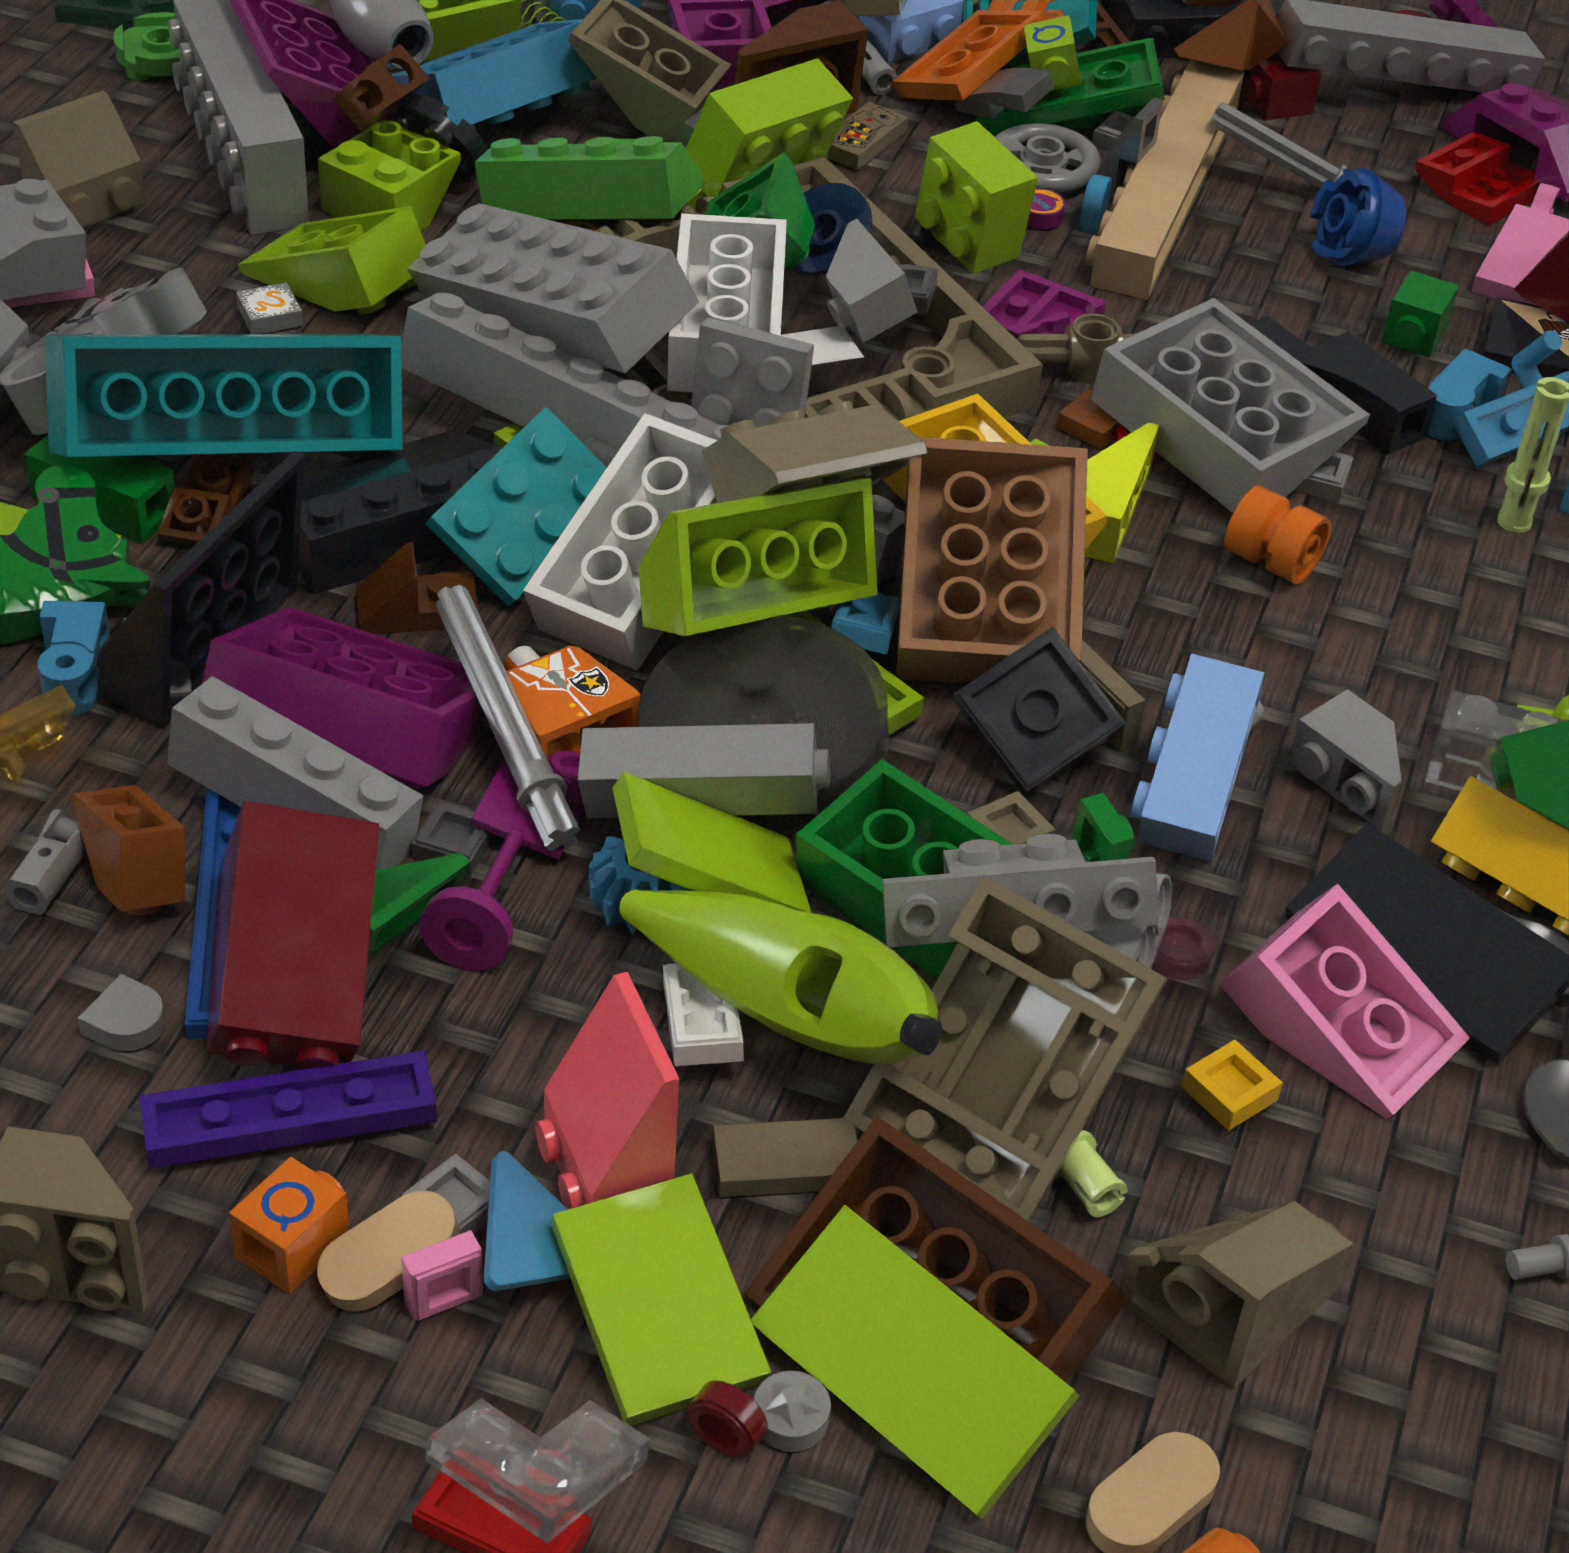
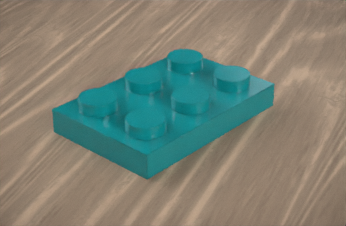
[426,407,607,607]

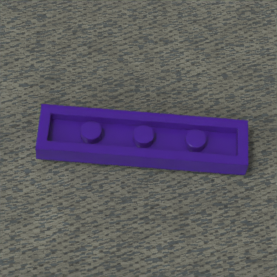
[139,1050,437,1169]

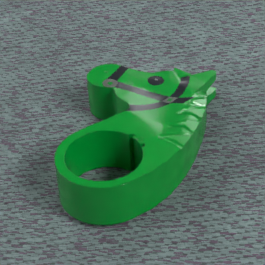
[0,465,150,645]

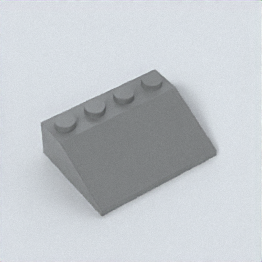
[1090,298,1370,513]

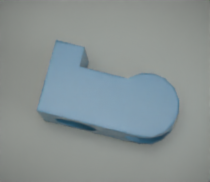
[1427,348,1512,441]
[38,600,110,716]

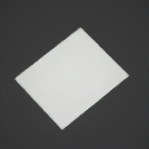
[781,326,864,365]

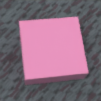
[401,1230,483,1321]

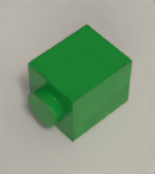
[1382,270,1459,357]

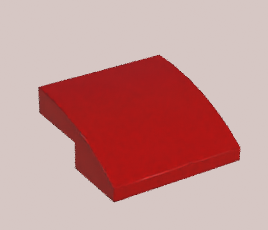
[1415,131,1539,225]

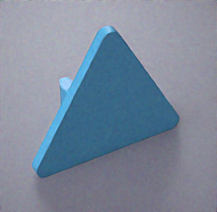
[484,1151,570,1291]

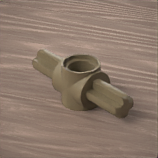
[1017,314,1135,384]

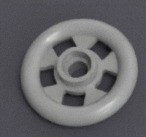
[995,123,1101,193]

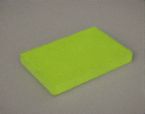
[612,771,811,913]
[551,1173,771,1428]

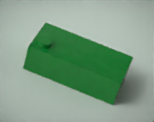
[796,759,1014,979]

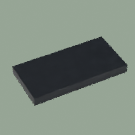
[1286,823,1569,1065]

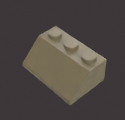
[701,401,928,503]

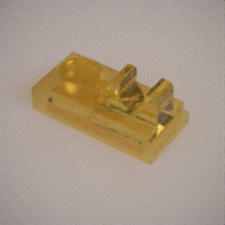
[0,685,76,782]

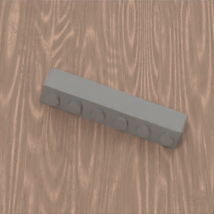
[1277,0,1546,93]

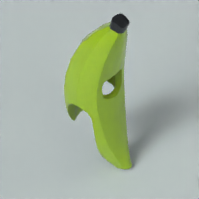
[619,890,942,1065]

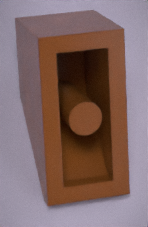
[73,785,185,915]

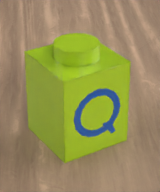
[1024,15,1082,91]

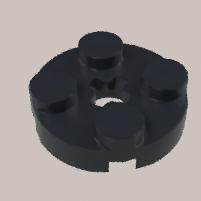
[391,93,487,182]

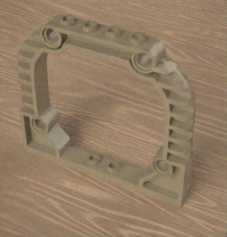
[595,157,1043,421]

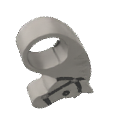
[0,268,207,435]

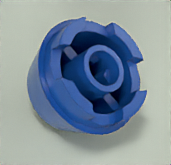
[1310,168,1406,266]

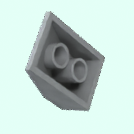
[0,179,86,300]

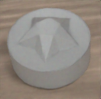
[754,1371,831,1452]

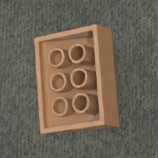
[895,437,1088,683]

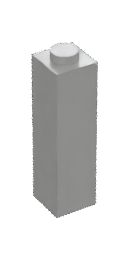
[578,723,830,818]

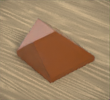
[1174,0,1289,71]

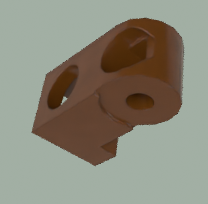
[333,44,430,132]

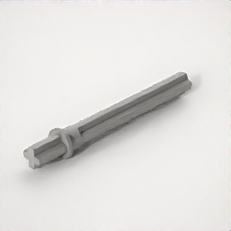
[435,584,580,851]

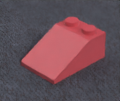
[535,972,679,1209]

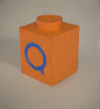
[229,1156,349,1295]

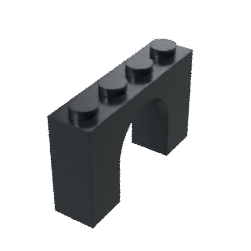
[1102,0,1284,58]

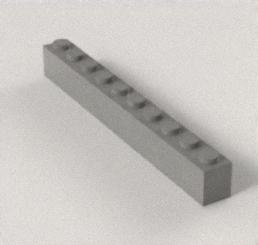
[401,293,905,588]

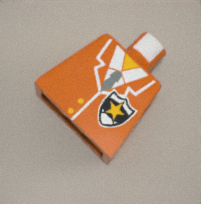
[503,646,641,759]

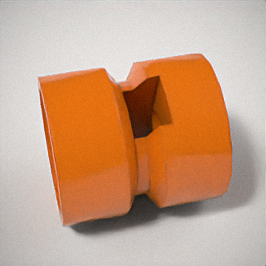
[1224,485,1331,585]

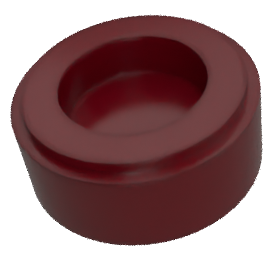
[687,1380,768,1457]

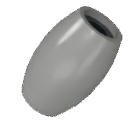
[329,0,434,69]

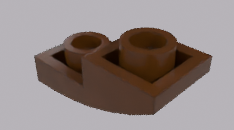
[157,454,254,546]

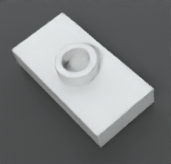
[663,963,744,1066]

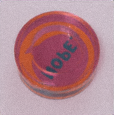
[1152,918,1214,980]

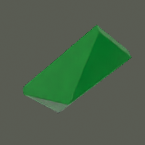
[368,852,470,959]

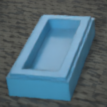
[828,593,899,655]

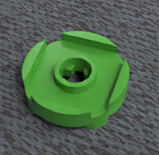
[113,12,180,81]

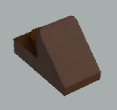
[356,541,478,634]

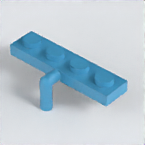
[1452,330,1569,467]

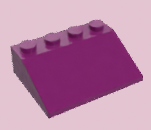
[229,0,398,149]
[202,607,486,789]

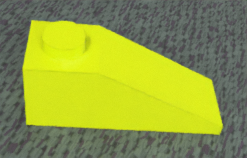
[1084,422,1159,564]

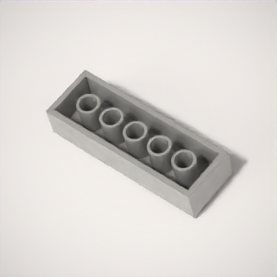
[168,0,309,235]
[407,203,699,373]

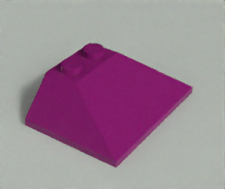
[1441,83,1569,202]

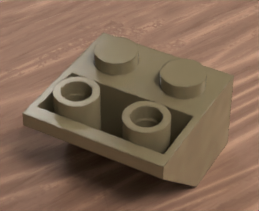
[0,1126,149,1312]

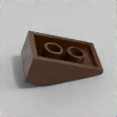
[734,1,869,114]

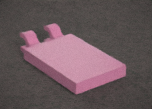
[1471,183,1569,305]

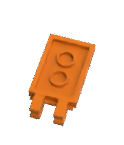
[892,0,1065,101]

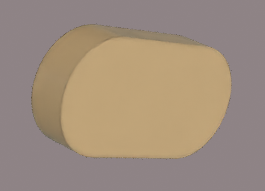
[317,1191,460,1312]
[1086,1432,1220,1553]

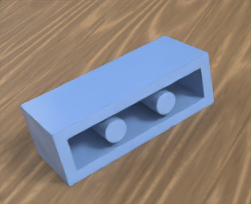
[1131,653,1264,862]

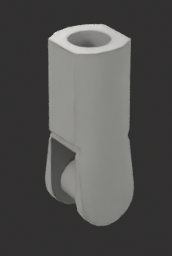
[5,809,87,915]

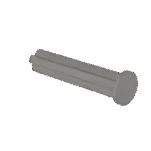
[1209,103,1347,188]

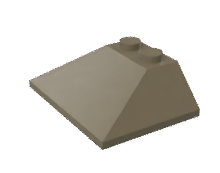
[843,875,1168,1222]

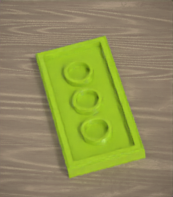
[751,1205,1080,1519]

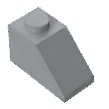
[826,218,917,343]

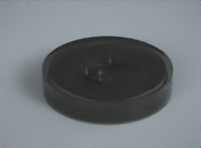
[639,616,889,835]

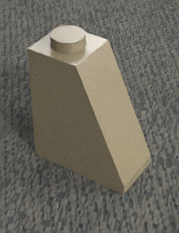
[1120,1201,1354,1390]

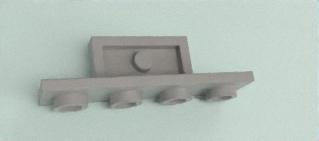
[882,834,1158,947]

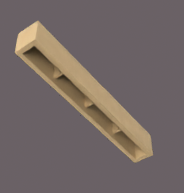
[1086,59,1244,300]

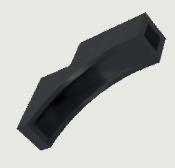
[1248,316,1437,455]

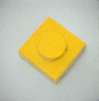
[1181,1039,1283,1131]

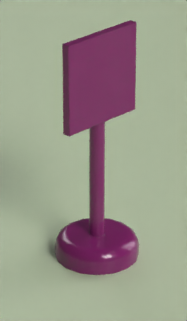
[420,762,585,971]

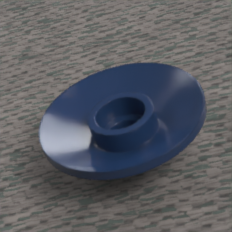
[792,183,872,275]

